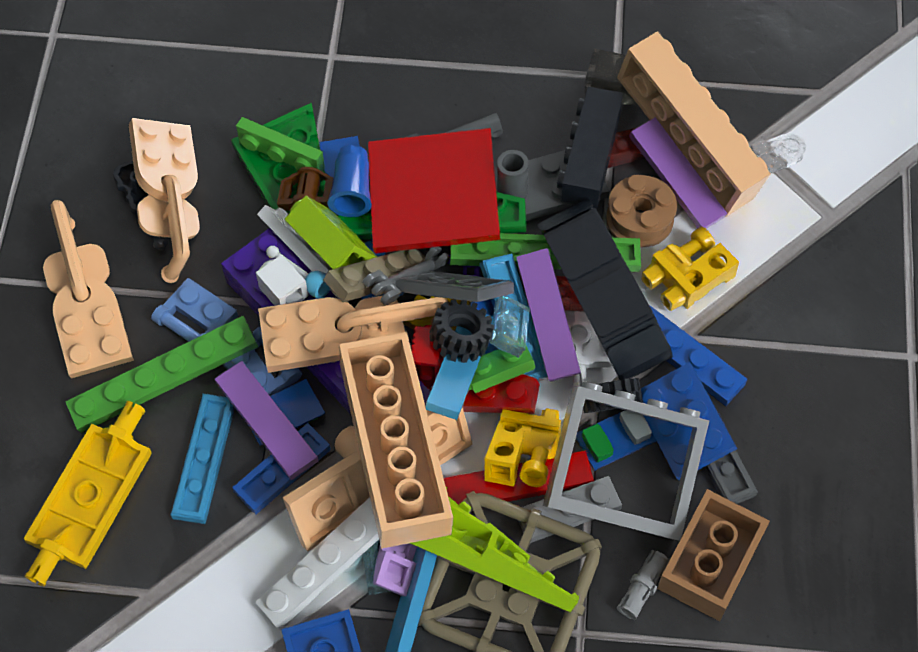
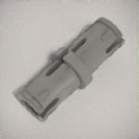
[617,550,670,620]

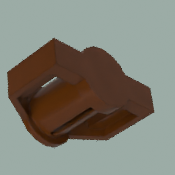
[277,167,333,211]

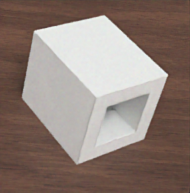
[256,254,308,306]

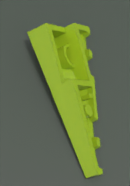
[410,487,579,613]

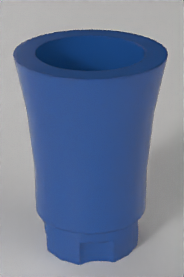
[327,145,372,217]

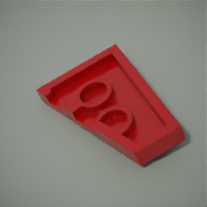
[462,374,540,414]

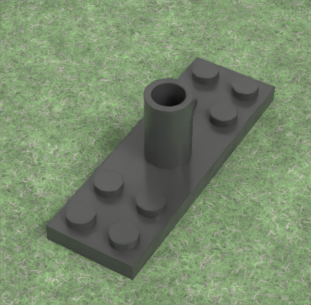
[495,150,609,221]

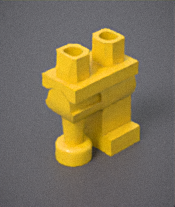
[641,226,739,311]
[485,408,561,487]

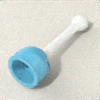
[266,246,331,299]

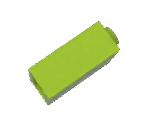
[285,196,377,269]

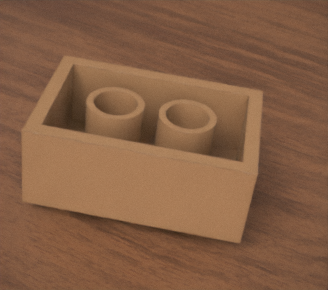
[657,489,770,621]

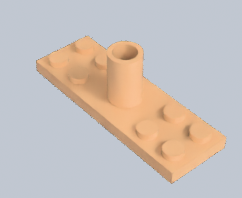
[283,408,473,552]

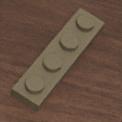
[323,249,432,302]

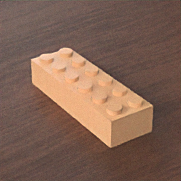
[617,31,771,217]
[339,332,453,549]

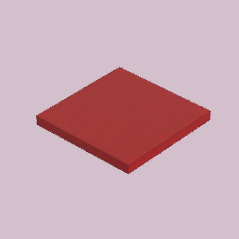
[368,128,501,253]

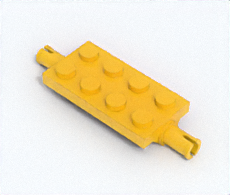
[24,401,152,587]

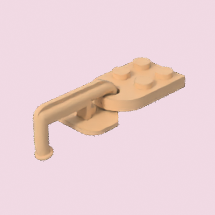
[129,118,200,283]
[43,200,134,379]
[258,296,449,373]

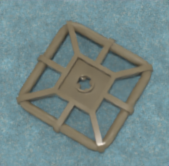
[418,491,602,652]

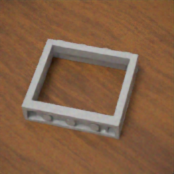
[543,382,710,541]

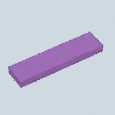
[629,117,727,229]
[516,248,581,382]
[215,361,318,480]

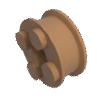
[606,175,677,247]

